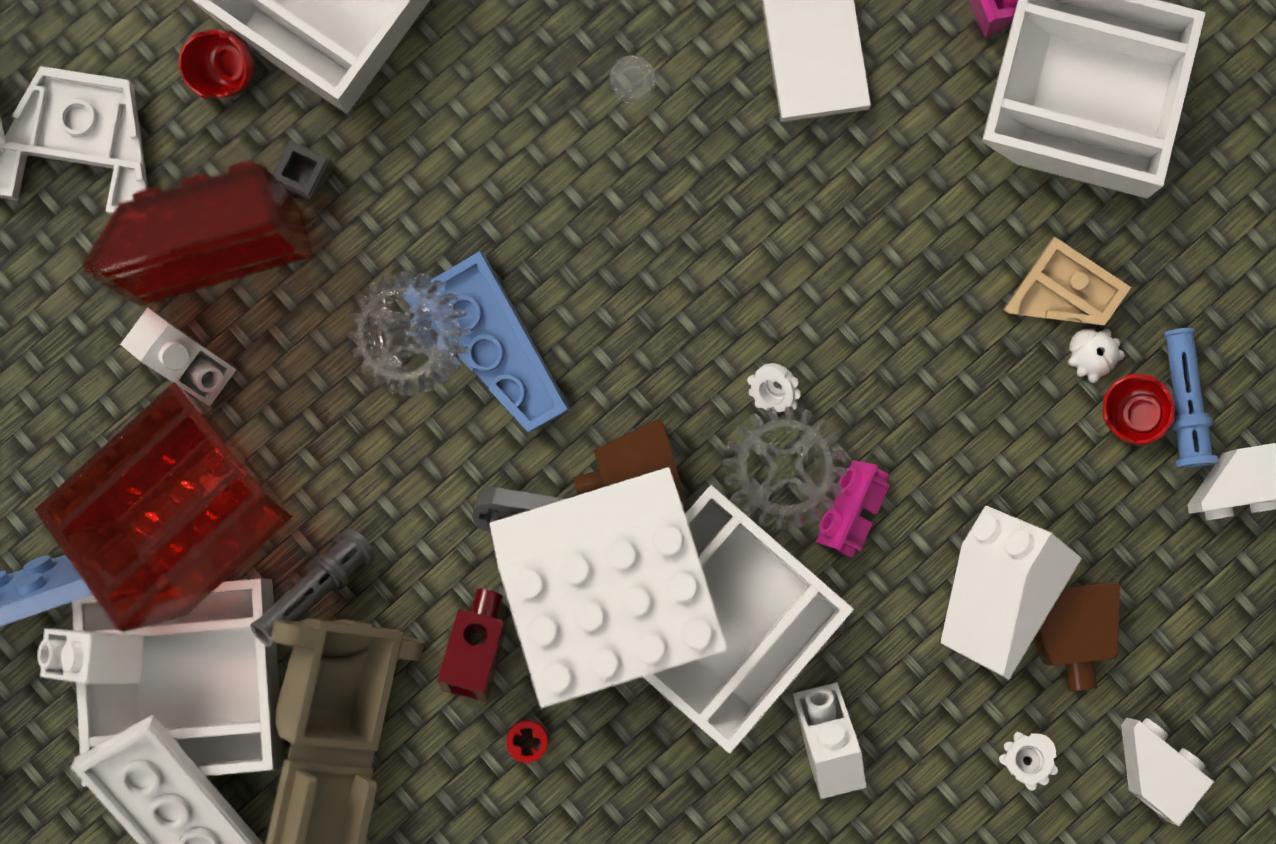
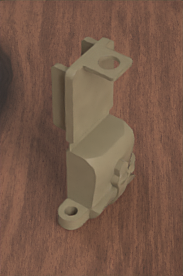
[266,618,425,844]

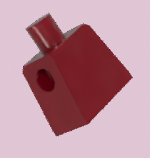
[437,589,506,703]

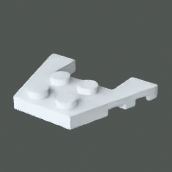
[0,66,152,222]

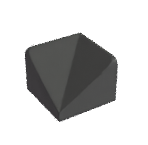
[269,140,335,200]

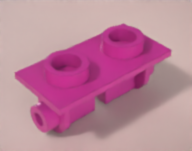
[815,460,890,559]

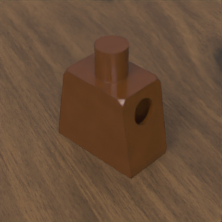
[573,418,687,506]
[1034,582,1120,691]

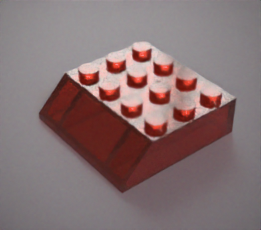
[83,161,314,306]
[35,382,293,633]

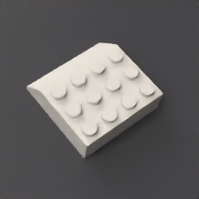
[191,0,430,114]
[982,0,1206,199]
[489,467,727,708]
[642,485,854,754]
[72,579,284,786]

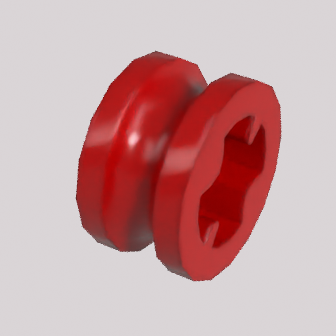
[506,720,549,763]

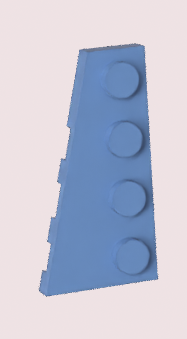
[403,251,571,432]

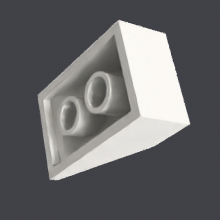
[940,506,1082,680]

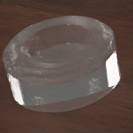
[610,55,655,103]

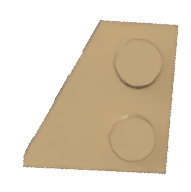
[1003,237,1131,325]

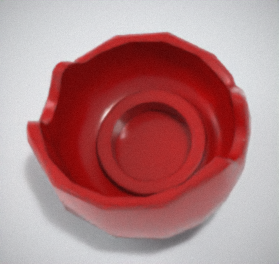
[178,29,254,99]
[1102,374,1175,445]

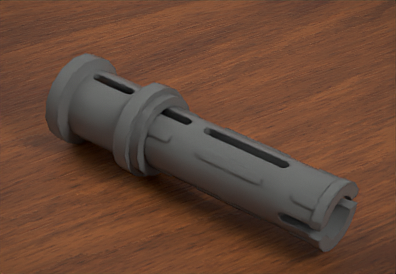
[250,528,375,647]

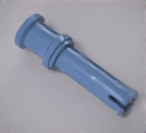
[1164,328,1219,468]

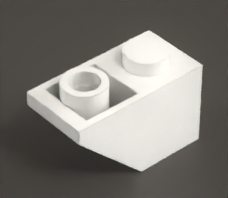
[120,307,236,406]
[1187,443,1276,520]
[38,629,144,684]
[793,682,866,799]
[1121,718,1214,826]

